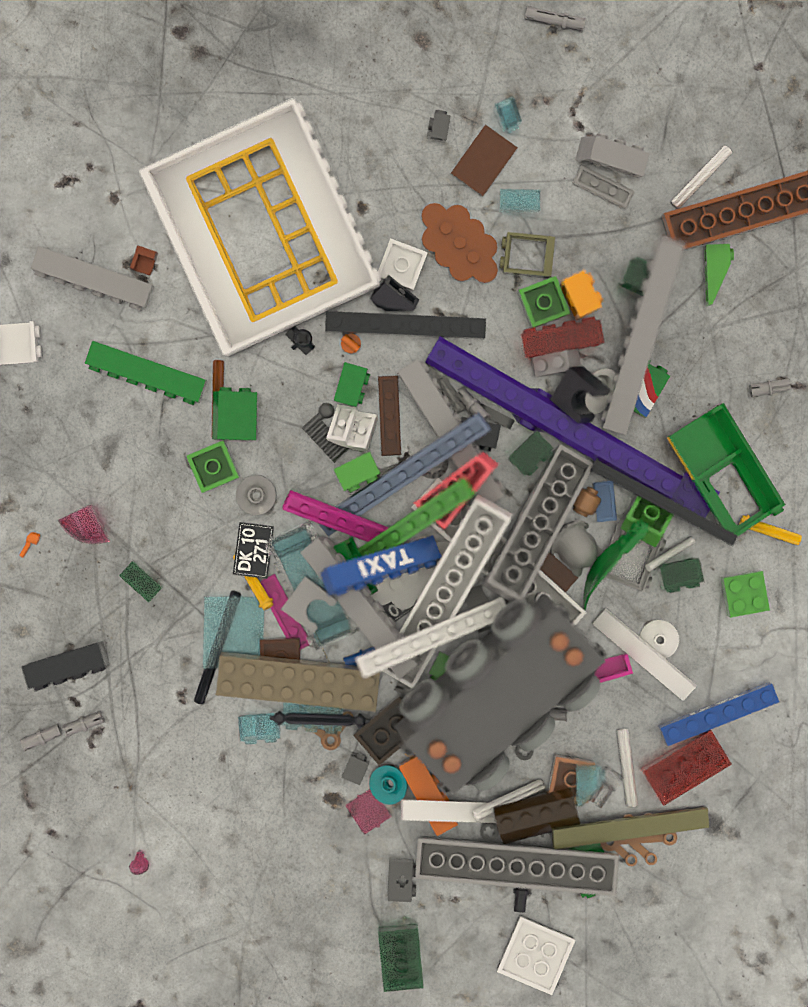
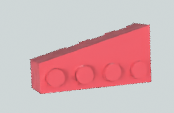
[414,452,499,529]

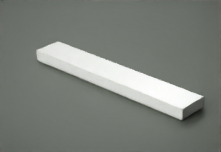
[592,608,697,701]
[401,800,496,823]

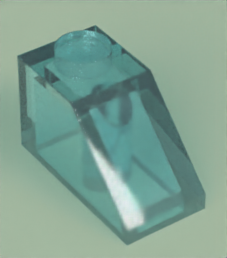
[493,96,522,133]
[576,765,605,807]

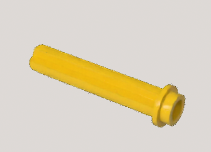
[739,514,802,545]
[233,555,274,611]

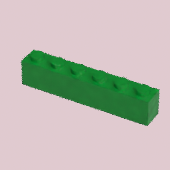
[85,341,207,405]

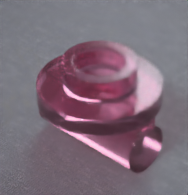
[129,852,149,875]

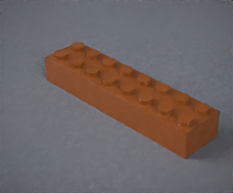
[662,171,808,251]

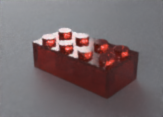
[519,316,605,360]
[641,730,732,806]

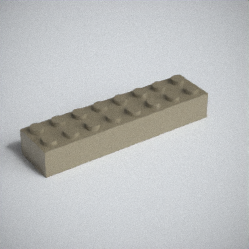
[216,652,380,712]

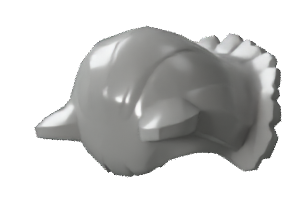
[550,521,603,577]

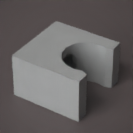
[281,576,338,633]

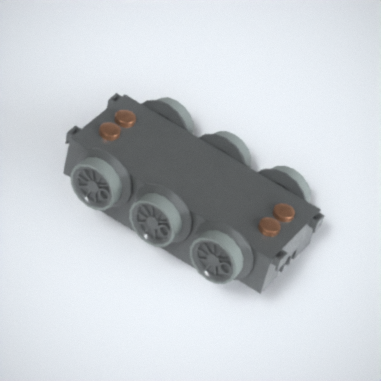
[394,593,608,795]

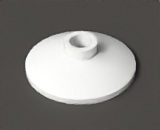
[640,620,679,659]

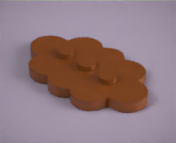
[421,203,498,283]

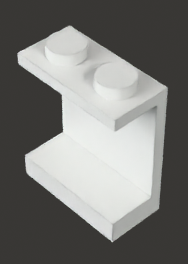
[0,321,42,365]

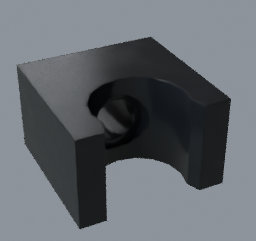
[550,366,611,424]

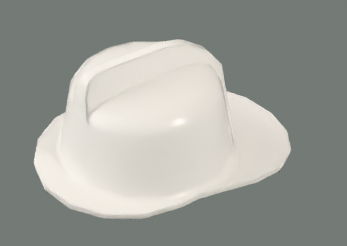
[585,368,615,414]

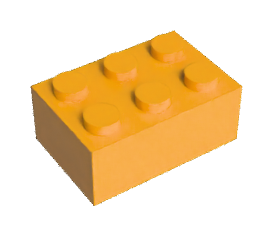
[560,270,603,321]

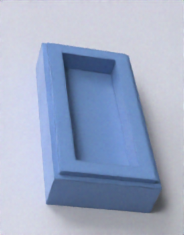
[593,481,617,522]

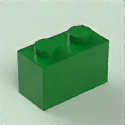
[334,362,370,408]

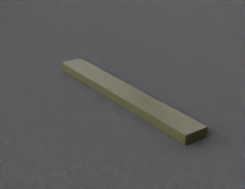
[552,807,709,849]

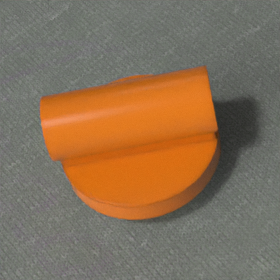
[341,334,361,354]

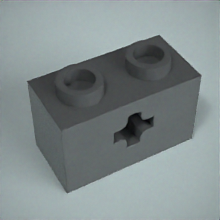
[388,858,416,902]

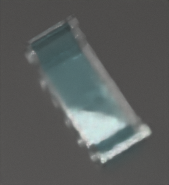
[264,520,360,650]

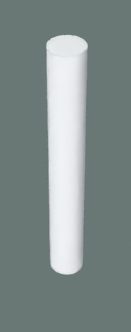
[645,537,695,572]

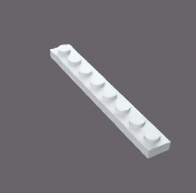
[355,597,506,678]

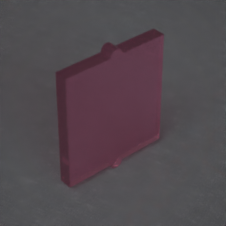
[345,789,392,835]

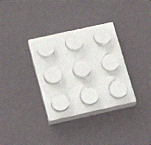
[497,916,575,995]

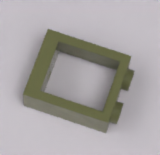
[499,232,555,278]

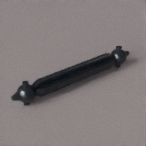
[269,711,370,728]

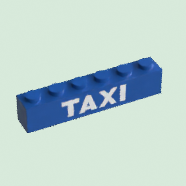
[320,536,442,597]
[658,682,779,746]

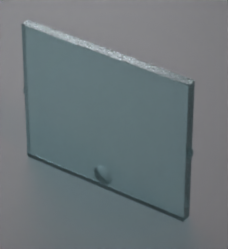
[203,595,264,668]

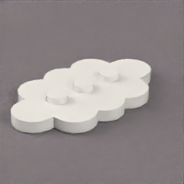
[371,537,450,609]

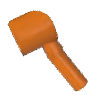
[19,532,40,558]

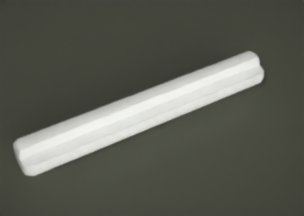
[672,146,732,208]
[617,729,638,808]
[473,779,545,820]

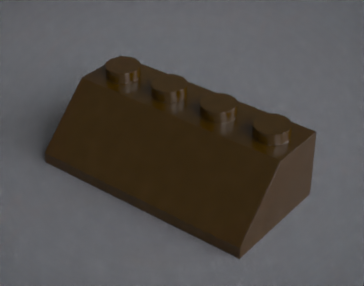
[493,788,581,844]

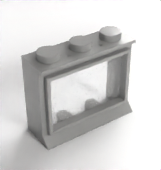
[606,518,666,591]

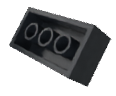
[21,641,110,692]

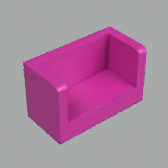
[595,653,633,683]

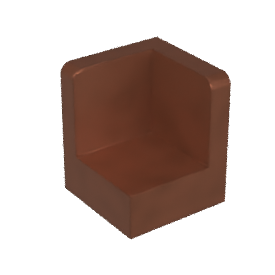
[130,245,158,275]

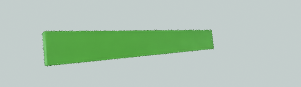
[358,477,476,557]

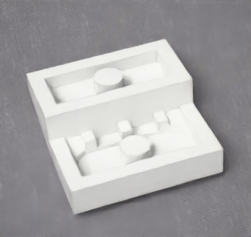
[326,404,378,452]

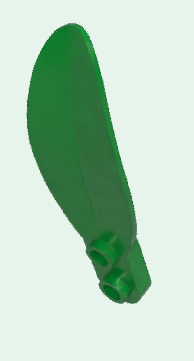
[583,520,649,610]

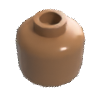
[573,486,601,517]

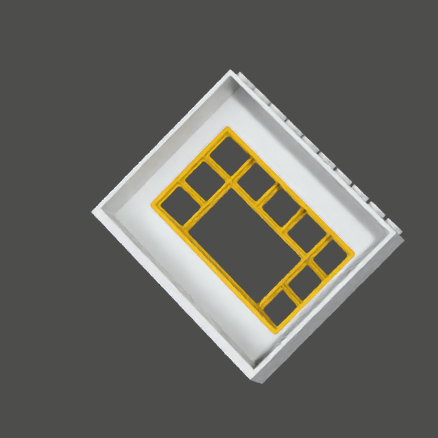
[139,99,382,357]

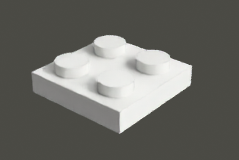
[378,238,428,290]

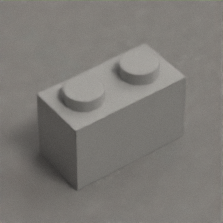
[532,349,581,377]

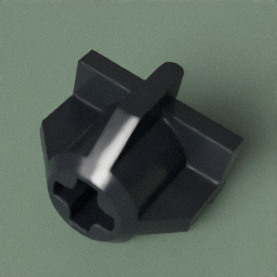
[285,326,315,355]

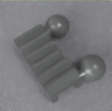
[302,403,350,463]

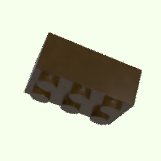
[353,695,405,766]

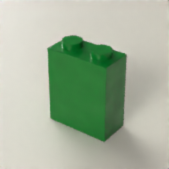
[212,387,257,441]

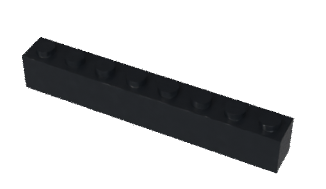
[325,311,486,340]

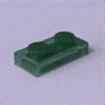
[119,561,163,603]

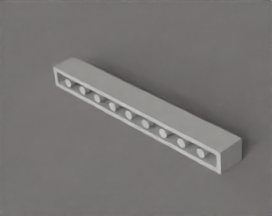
[601,235,685,435]

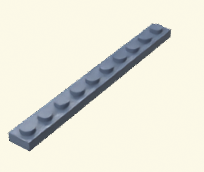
[318,412,491,536]

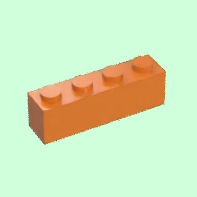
[398,755,458,836]

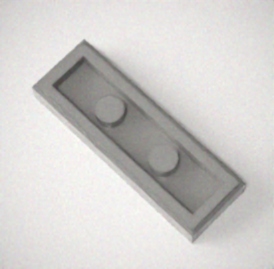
[572,165,635,210]

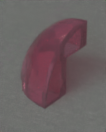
[58,505,110,544]

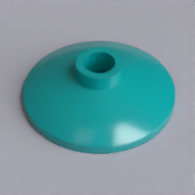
[369,765,408,805]

